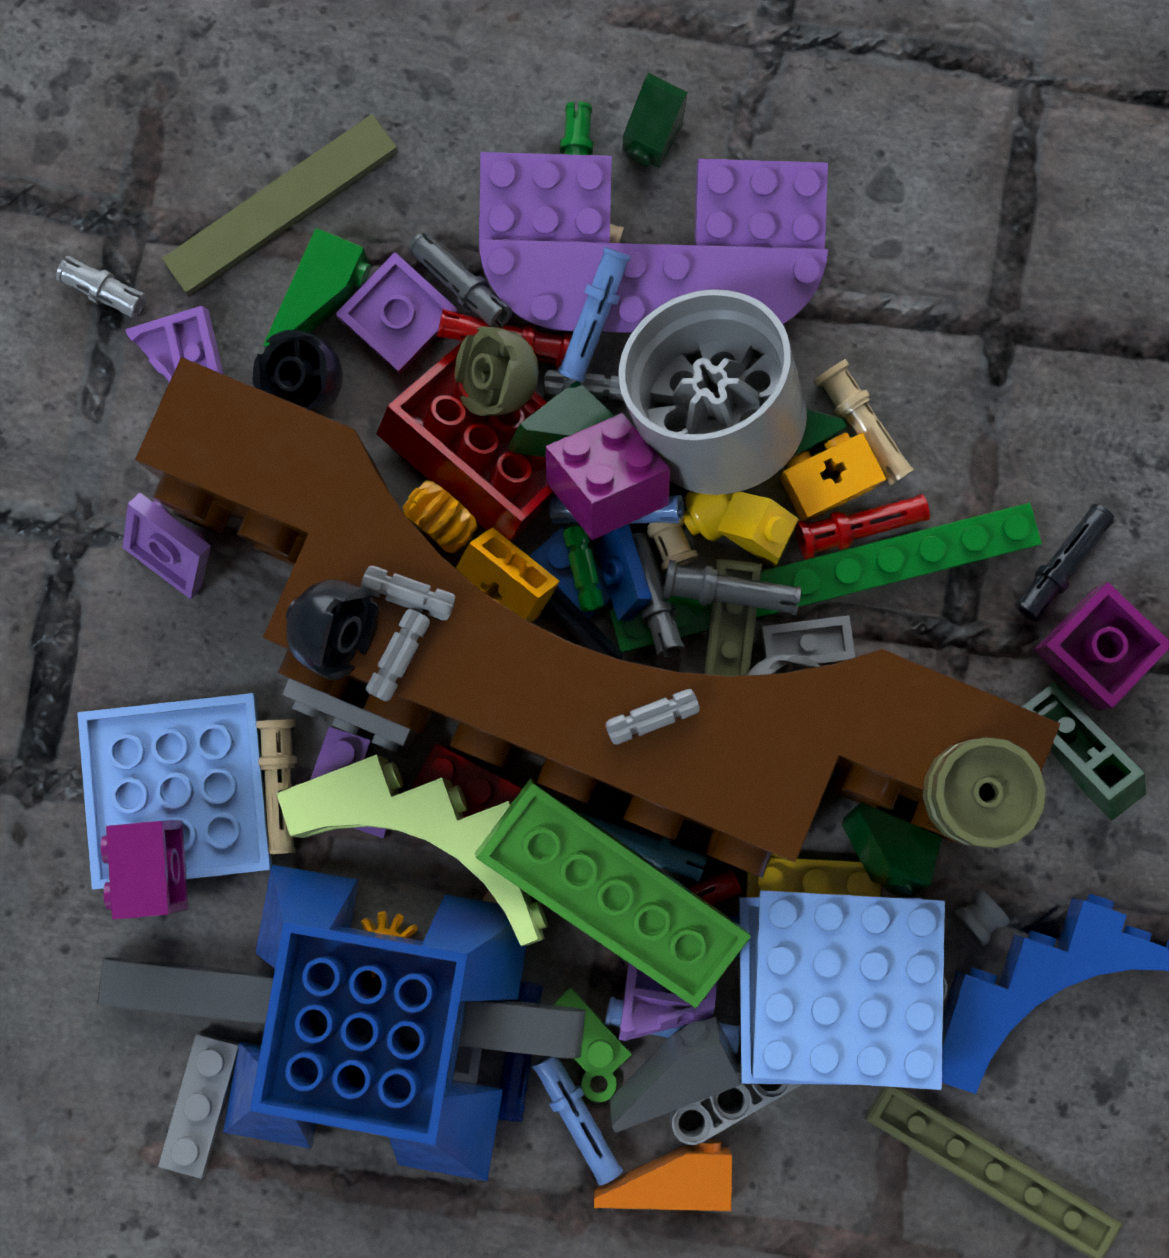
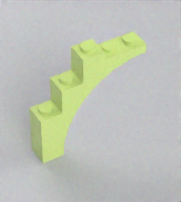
[276,754,548,946]

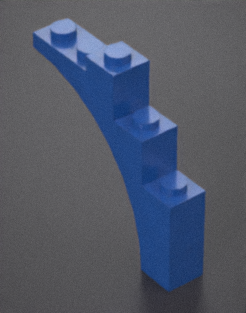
[942,893,1169,1094]

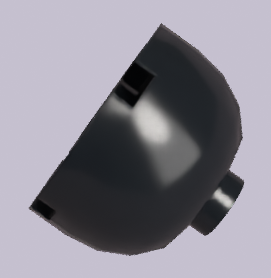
[252,330,343,414]
[286,579,379,680]

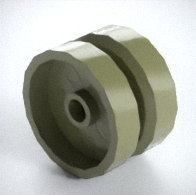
[923,737,1046,848]

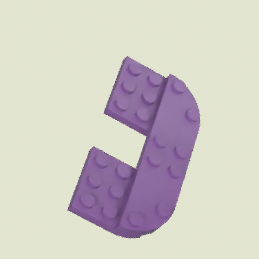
[479,152,828,333]

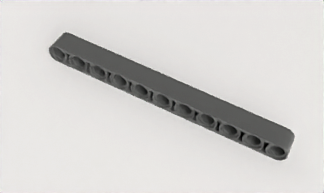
[97,957,586,1058]

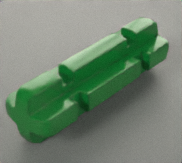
[563,526,604,612]

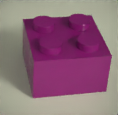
[546,413,670,540]
[1034,582,1169,711]
[101,820,189,920]

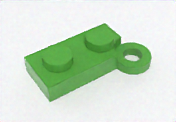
[552,987,632,1103]

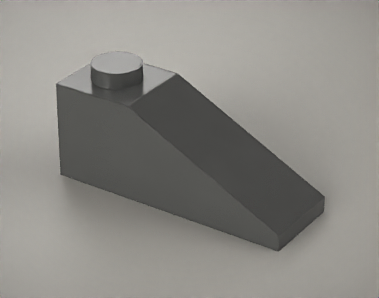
[610,1016,741,1133]

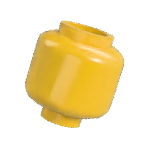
[683,491,741,541]

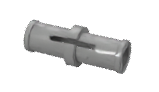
[56,256,146,319]

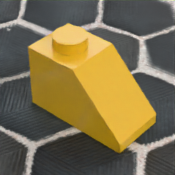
[716,491,798,568]

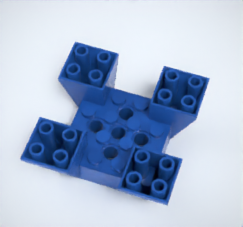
[223,864,527,1181]

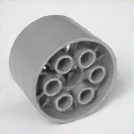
[619,290,807,495]

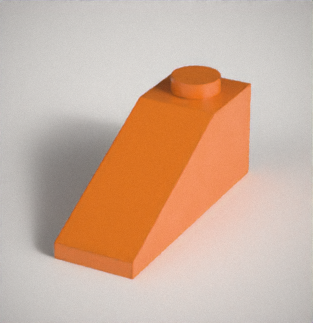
[594,1139,732,1211]

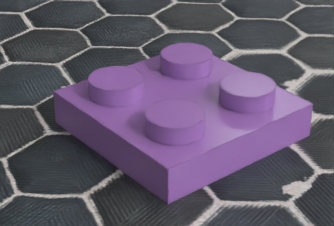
[336,252,459,375]
[122,492,211,599]

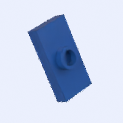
[595,524,652,621]

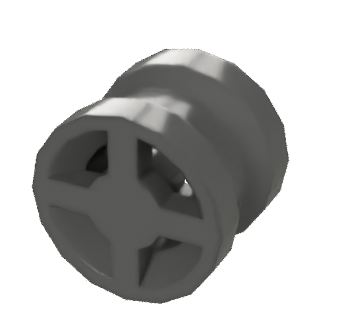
[953,889,1010,946]

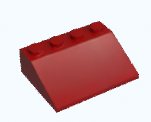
[376,341,556,542]

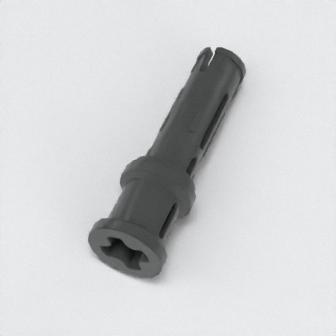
[662,559,801,615]

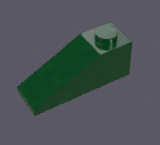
[1022,682,1146,821]

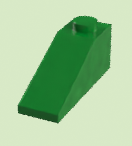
[263,228,371,348]

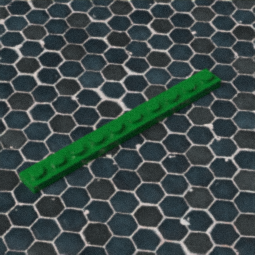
[610,503,1042,653]

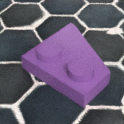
[126,306,224,382]
[619,963,717,1041]

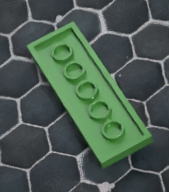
[475,778,751,1008]

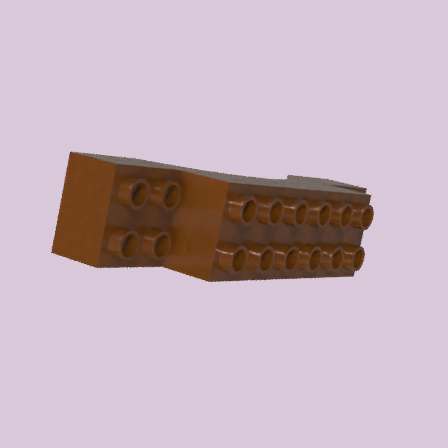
[135,357,1061,878]

